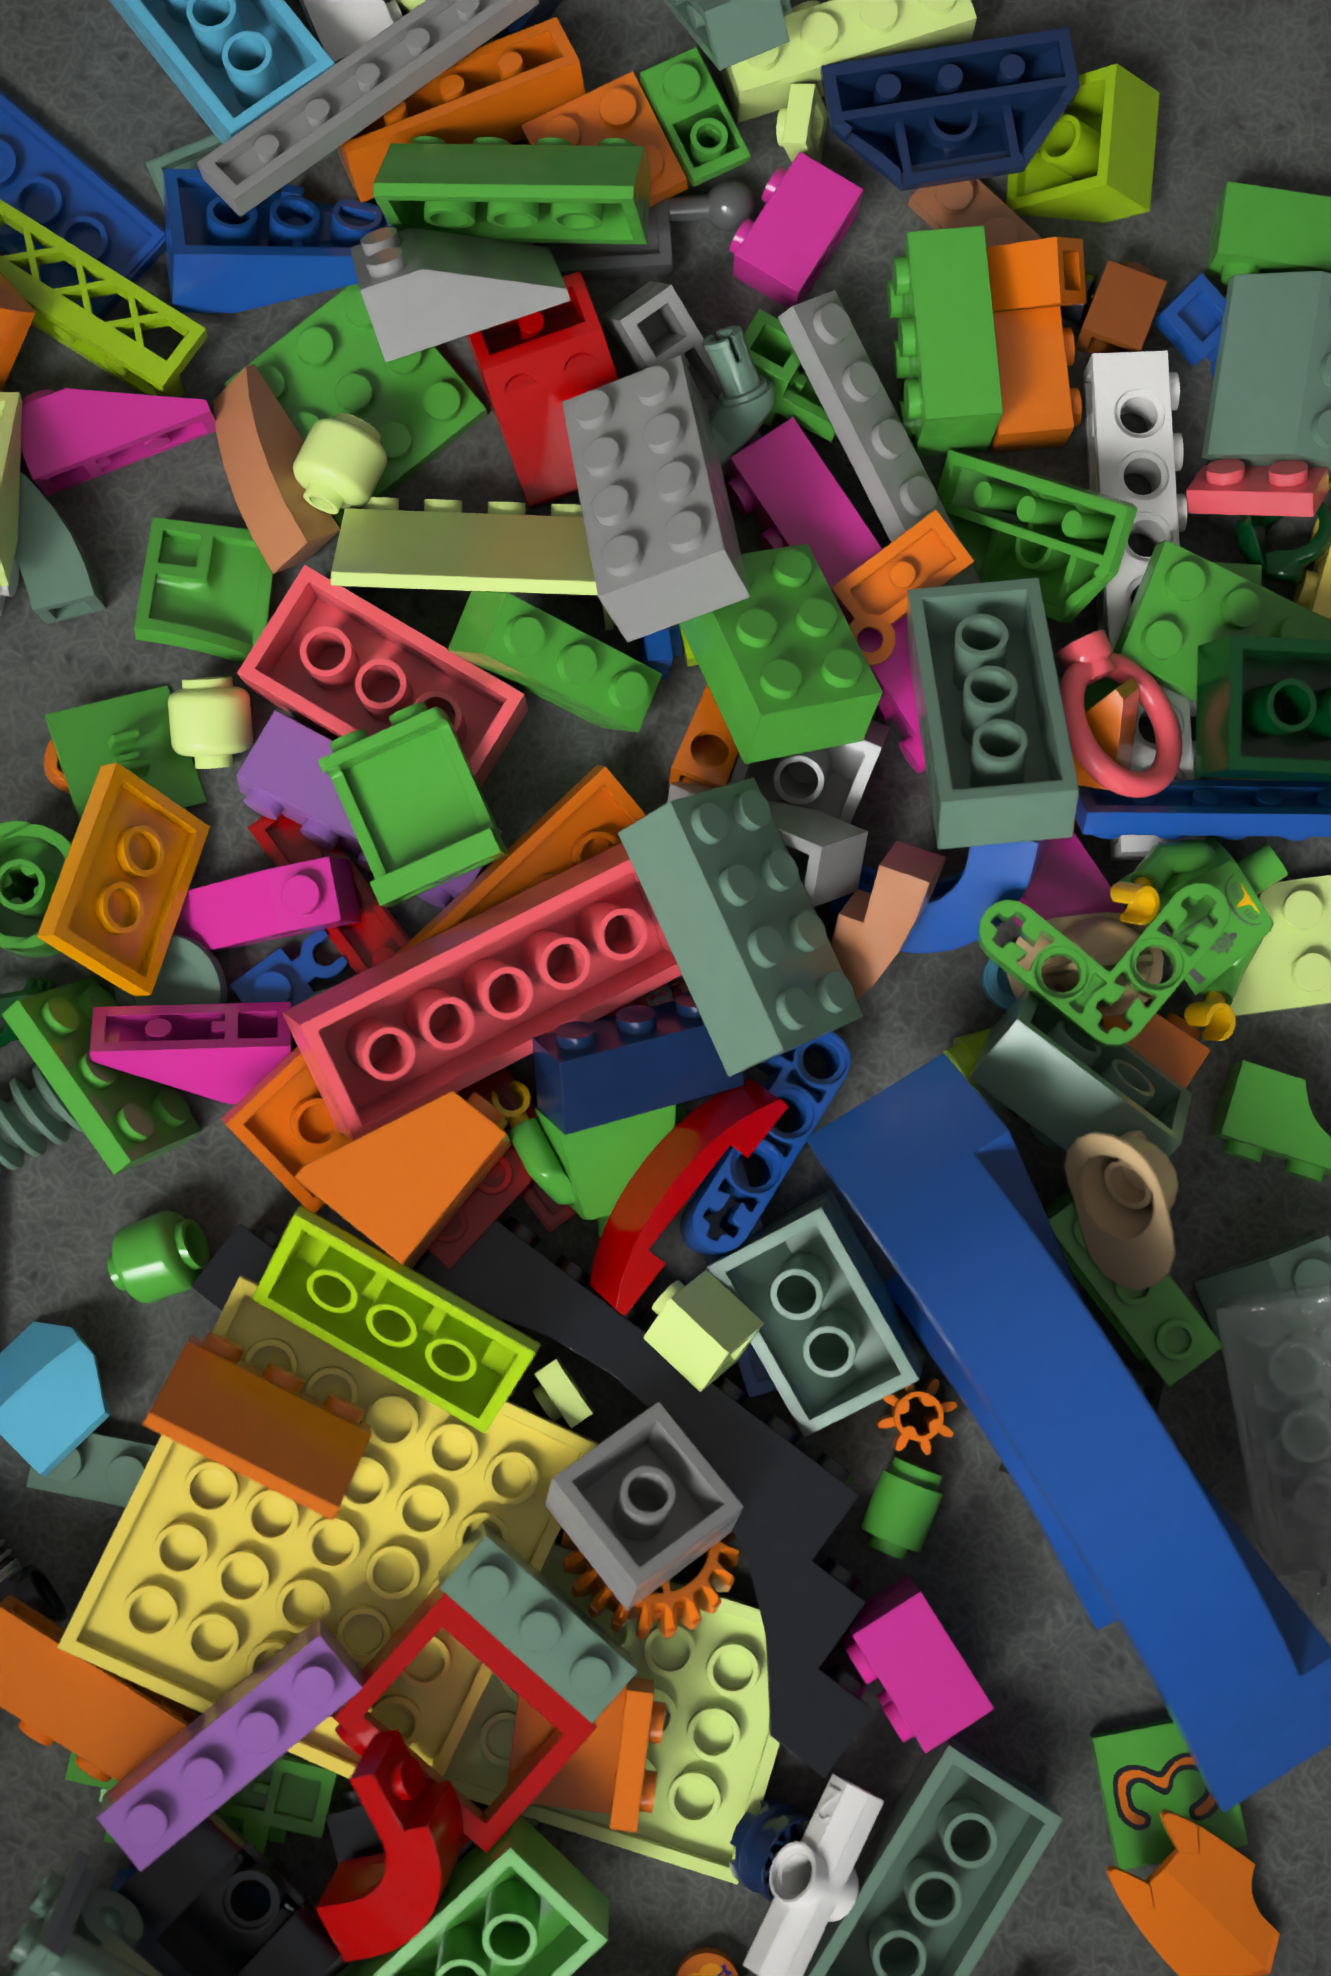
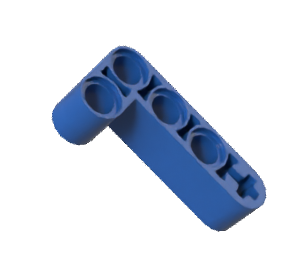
[680,1032,851,1256]

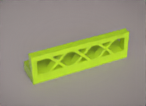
[0,199,208,398]

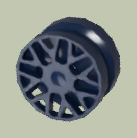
[729,1797,812,1903]

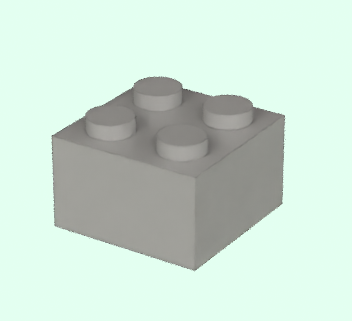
[545,1402,744,1611]

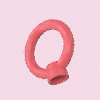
[1056,630,1182,798]

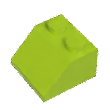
[1006,63,1160,223]

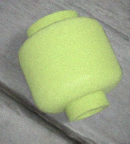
[293,413,387,514]
[168,676,253,769]

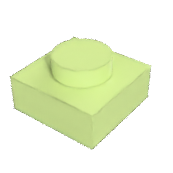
[776,83,828,163]
[532,1356,594,1428]

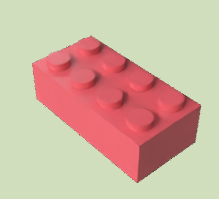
[237,565,528,789]

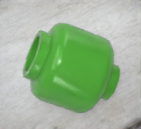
[107,1210,210,1304]

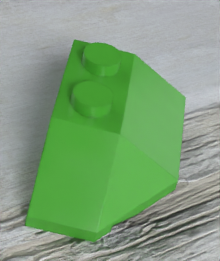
[937,450,1138,624]

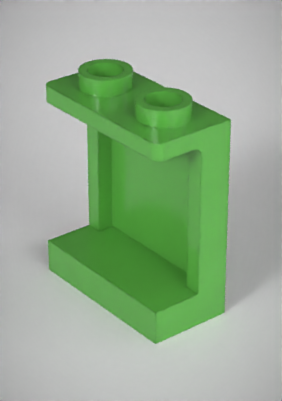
[317,702,509,907]

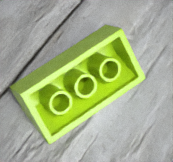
[252,1206,540,1434]

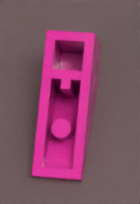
[21,388,216,496]
[173,857,361,952]
[90,1002,293,1104]

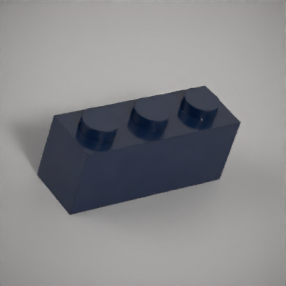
[532,991,743,1135]

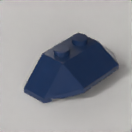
[820,27,1080,191]

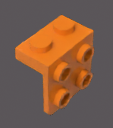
[507,1677,665,1833]

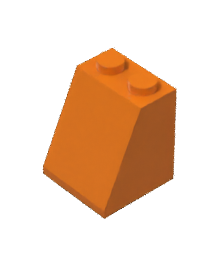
[294,1091,511,1268]

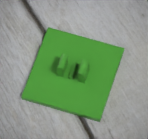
[45,685,207,822]

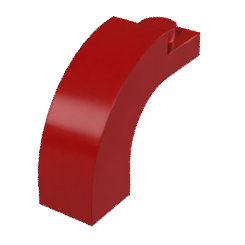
[315,1729,463,1962]

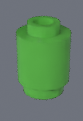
[860,1456,943,1560]

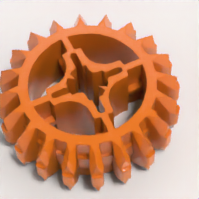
[561,1529,740,1640]

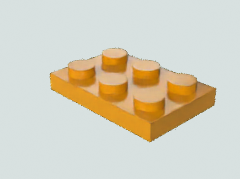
[37,762,210,997]

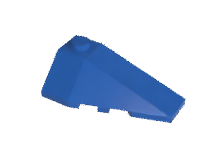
[163,169,391,314]

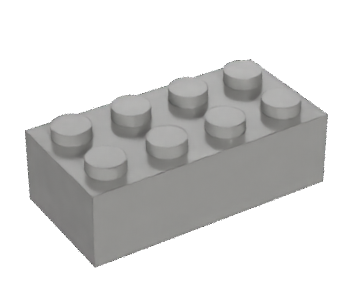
[562,355,751,643]

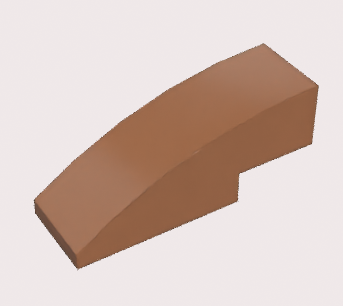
[213,364,340,574]
[831,841,946,1001]

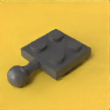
[547,180,755,280]

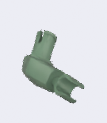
[702,326,775,468]

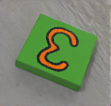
[1089,1718,1248,1870]

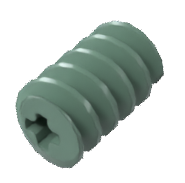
[0,1065,83,1174]

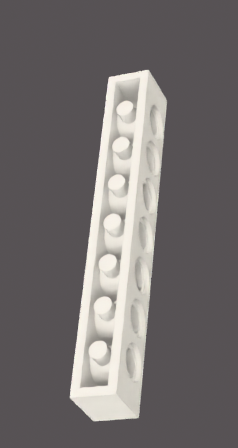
[1083,351,1206,861]

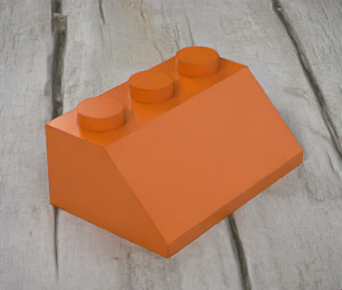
[142,1331,372,1521]

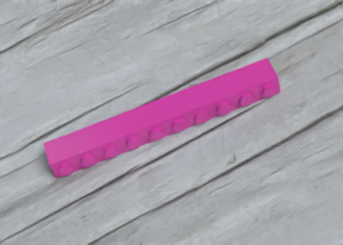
[725,417,1126,928]

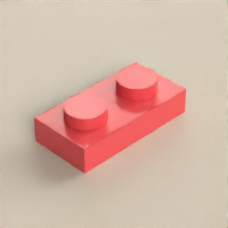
[1186,459,1329,517]

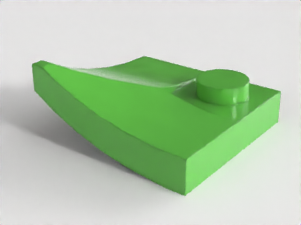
[134,517,275,664]

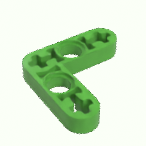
[977,883,1230,1048]

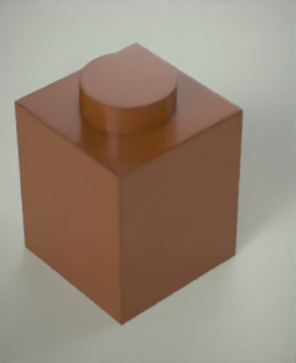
[1075,260,1167,355]

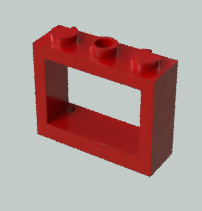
[333,1584,597,1853]

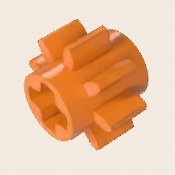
[875,1377,957,1455]

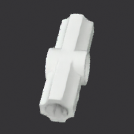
[743,1773,884,1976]

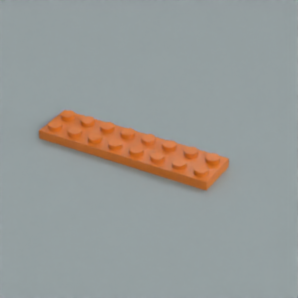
[220,765,646,1213]

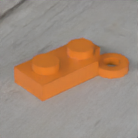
[831,509,974,666]

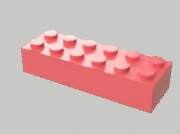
[282,842,682,1141]

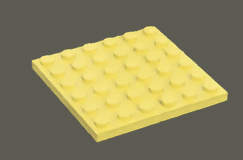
[57,1275,599,1779]

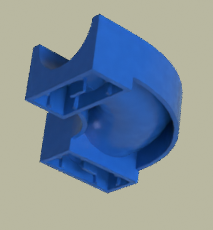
[806,1053,1331,1813]

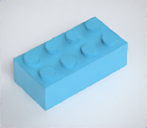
[109,0,335,144]

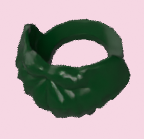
[1236,502,1331,586]

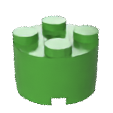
[0,821,72,958]

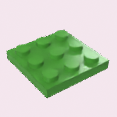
[224,283,488,527]

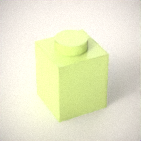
[643,1269,764,1392]

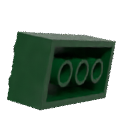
[1195,635,1331,782]

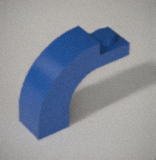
[828,839,1049,954]

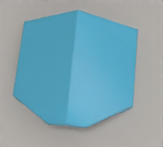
[0,1321,111,1476]

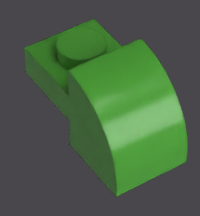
[743,309,836,442]

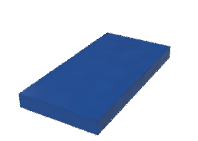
[0,90,166,320]

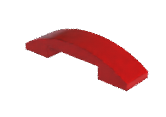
[589,1078,789,1316]

